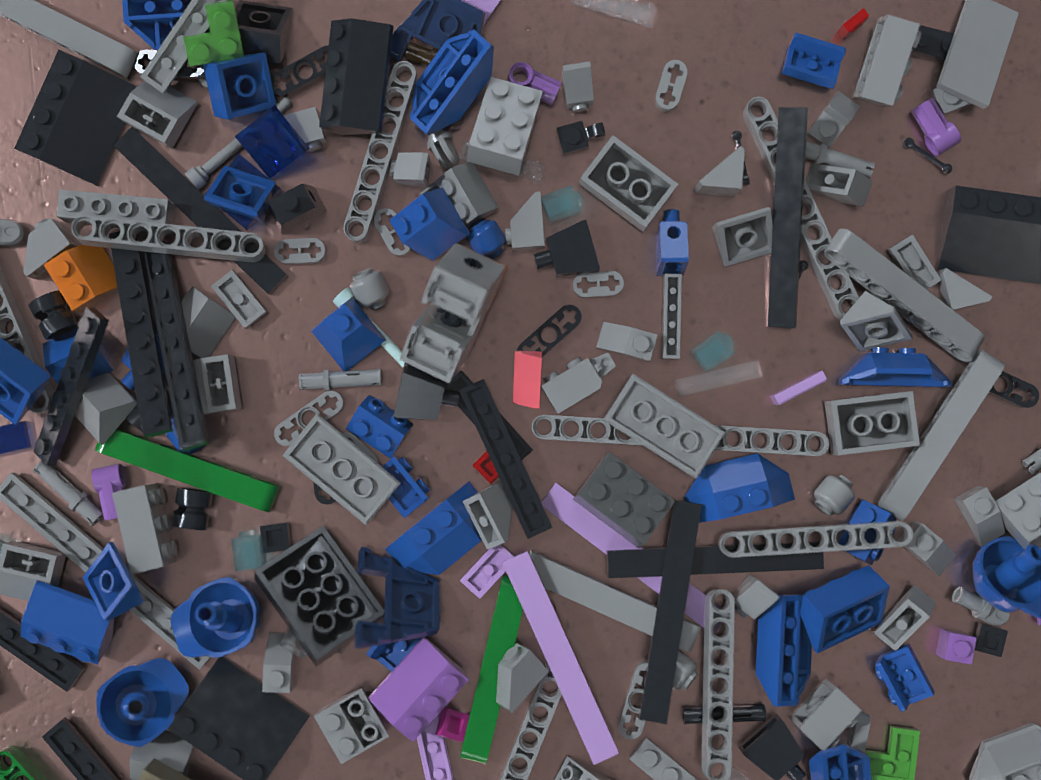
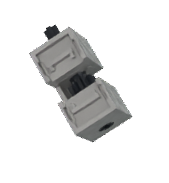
[399,243,505,383]

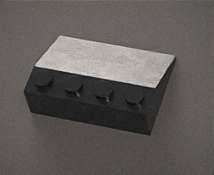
[14,49,137,186]
[936,185,1041,285]
[254,526,385,667]
[168,657,310,780]

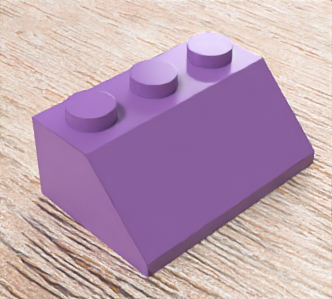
[368,637,469,742]

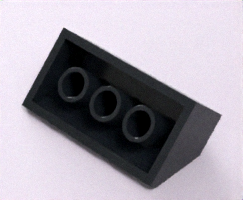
[319,18,394,135]

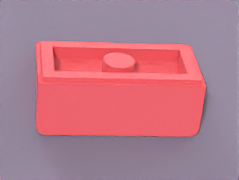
[513,351,542,409]

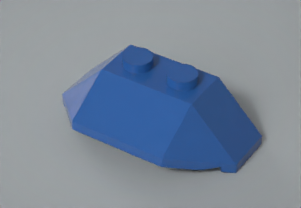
[122,0,229,51]
[410,30,494,135]
[837,347,952,388]
[683,453,795,523]
[385,481,482,575]
[756,595,812,707]
[809,744,871,780]

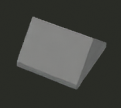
[693,146,745,197]
[712,207,773,267]
[181,286,236,358]
[840,291,912,351]
[75,373,137,445]
[130,731,195,780]

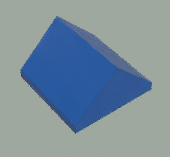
[204,166,276,222]
[42,327,115,384]
[83,542,145,621]

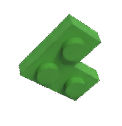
[183,0,244,67]
[865,726,920,780]

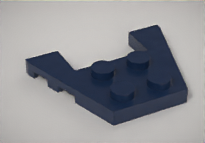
[390,0,485,61]
[355,547,439,649]

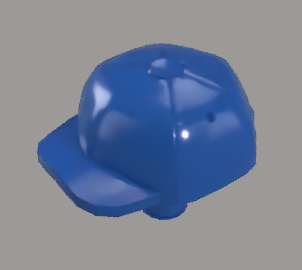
[973,536,1041,619]
[170,577,261,658]
[96,658,189,747]

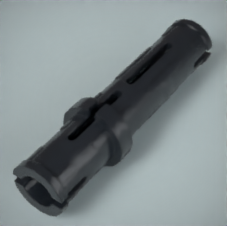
[682,704,766,725]

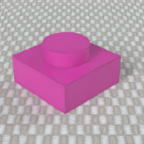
[435,708,470,742]

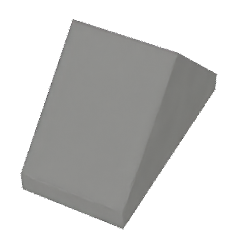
[937,268,993,310]

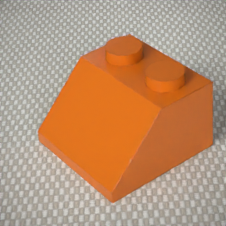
[44,244,118,313]

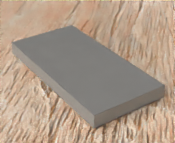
[936,0,1019,109]
[603,374,726,479]
[282,413,401,525]

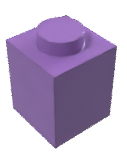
[936,628,977,665]

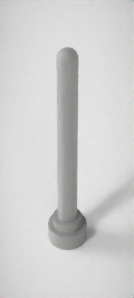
[184,97,292,190]

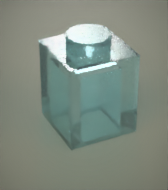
[541,185,584,226]
[690,331,735,373]
[231,530,267,571]

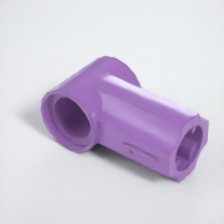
[507,62,561,105]
[911,98,961,156]
[91,464,126,521]

